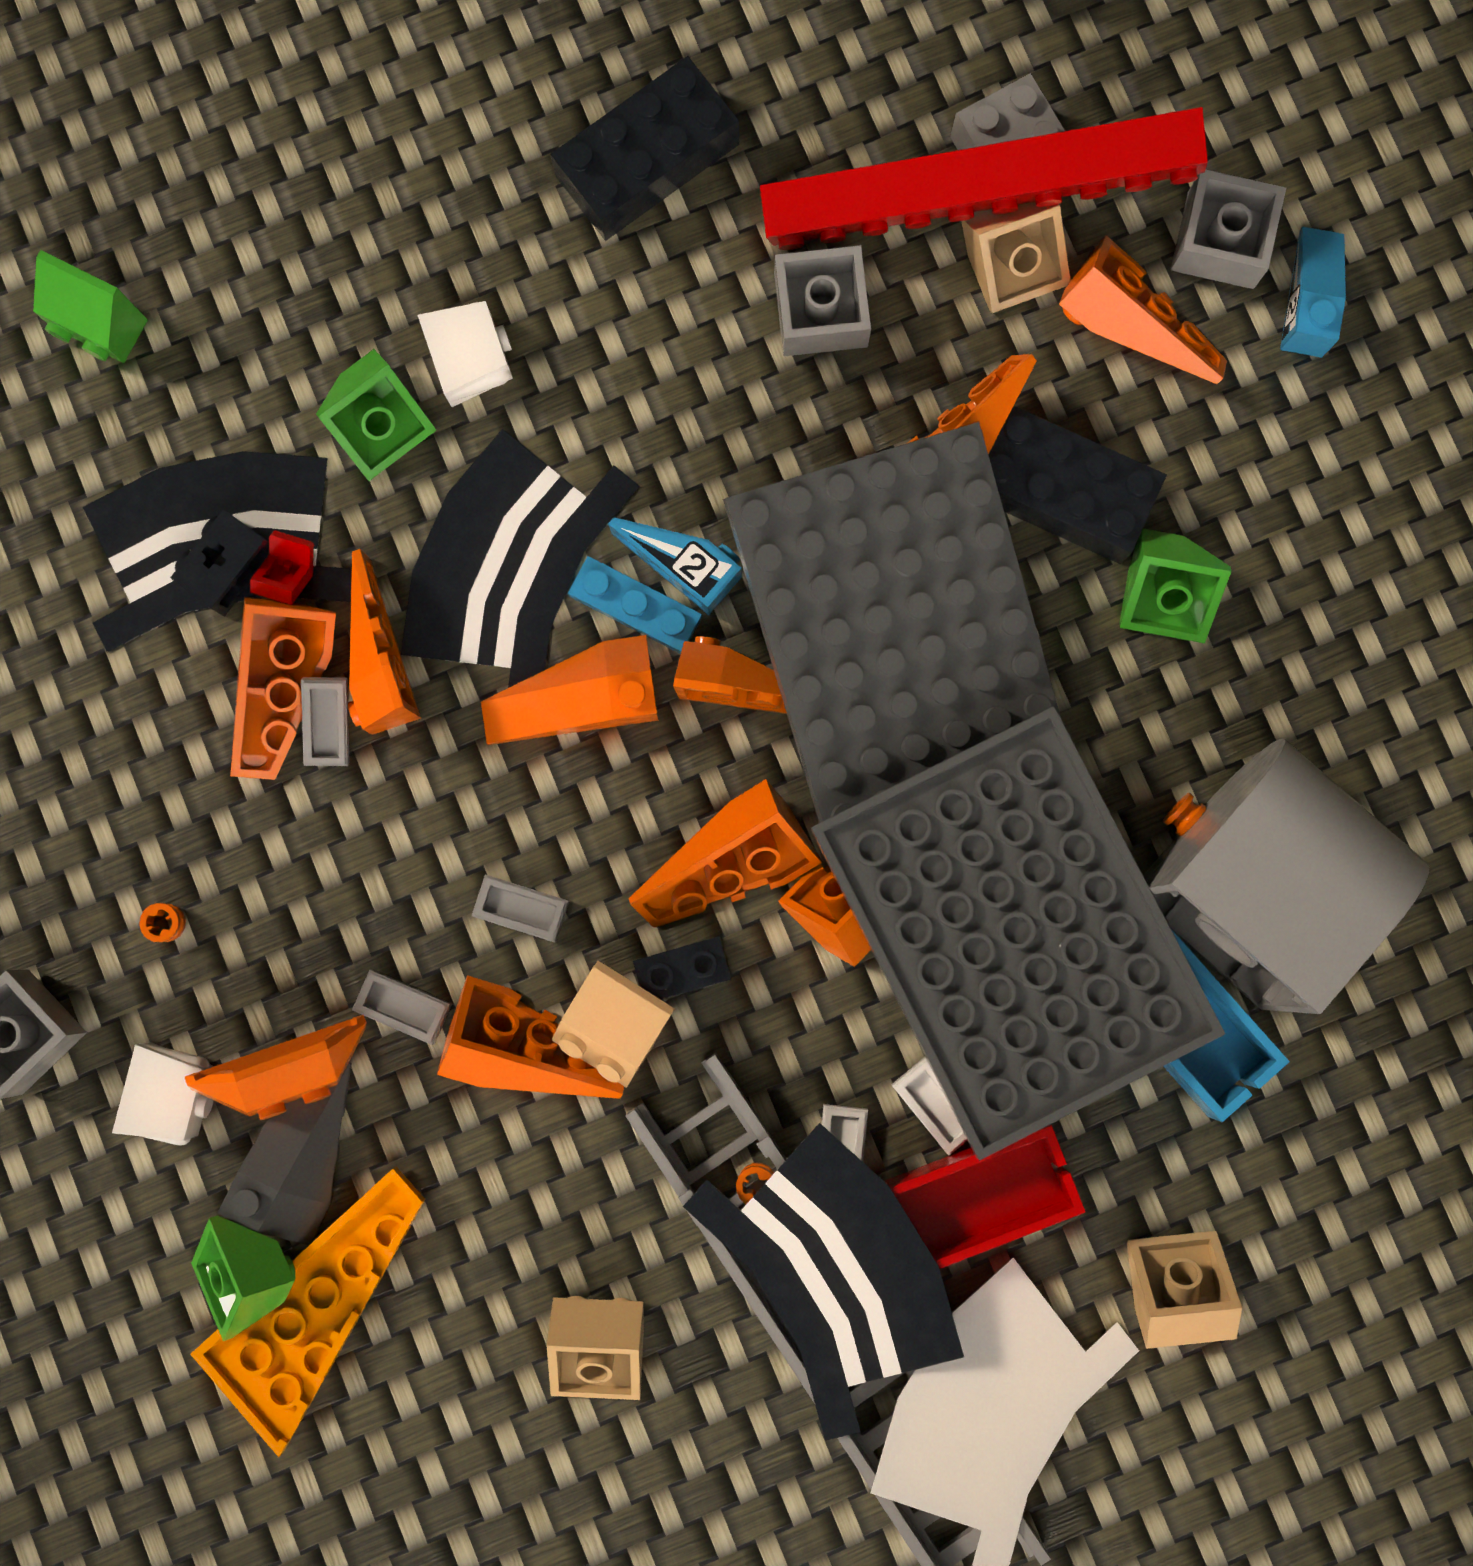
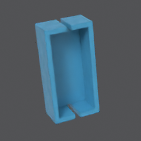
[1163,929,1290,1122]

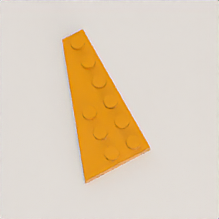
[190,1166,426,1457]

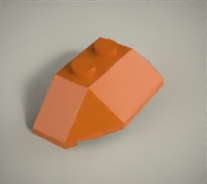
[185,1014,366,1120]

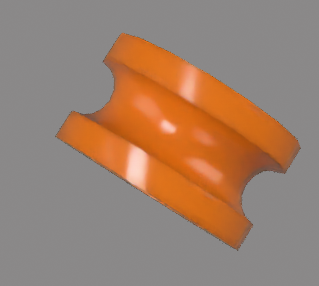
[1163,792,1206,836]
[139,903,186,942]
[736,1163,775,1204]

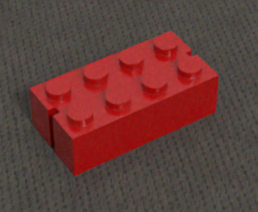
[884,1124,1086,1269]

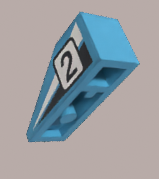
[1280,227,1346,358]
[608,517,742,615]

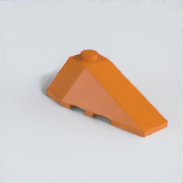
[1059,236,1227,384]
[908,354,1037,454]
[348,549,421,735]
[230,597,336,780]
[481,635,659,745]
[673,636,787,714]
[629,779,822,928]
[778,864,871,967]
[437,975,624,1099]

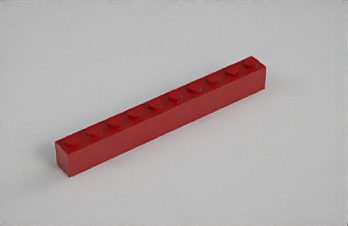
[760,107,1208,250]

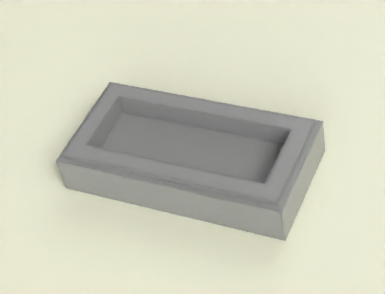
[301,677,350,766]
[472,874,570,943]
[352,969,452,1045]

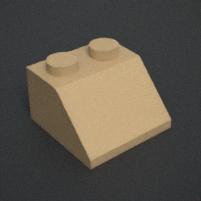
[962,202,1071,313]
[552,961,675,1088]
[1127,1231,1242,1349]
[547,1296,644,1400]

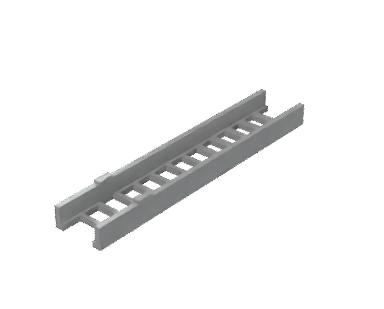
[625,1052,1051,1566]

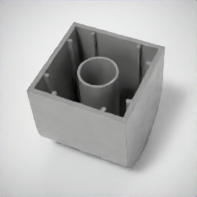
[1143,738,1430,1014]

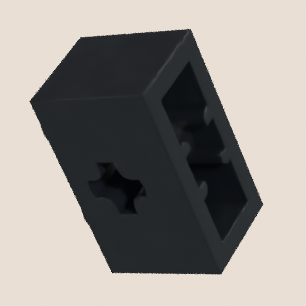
[170,509,269,617]
[633,936,732,1000]

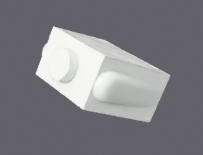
[418,301,513,407]
[112,1042,214,1145]

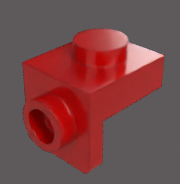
[250,530,314,605]

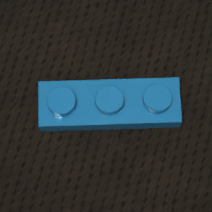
[568,556,702,654]

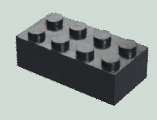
[550,56,739,241]
[988,406,1167,564]

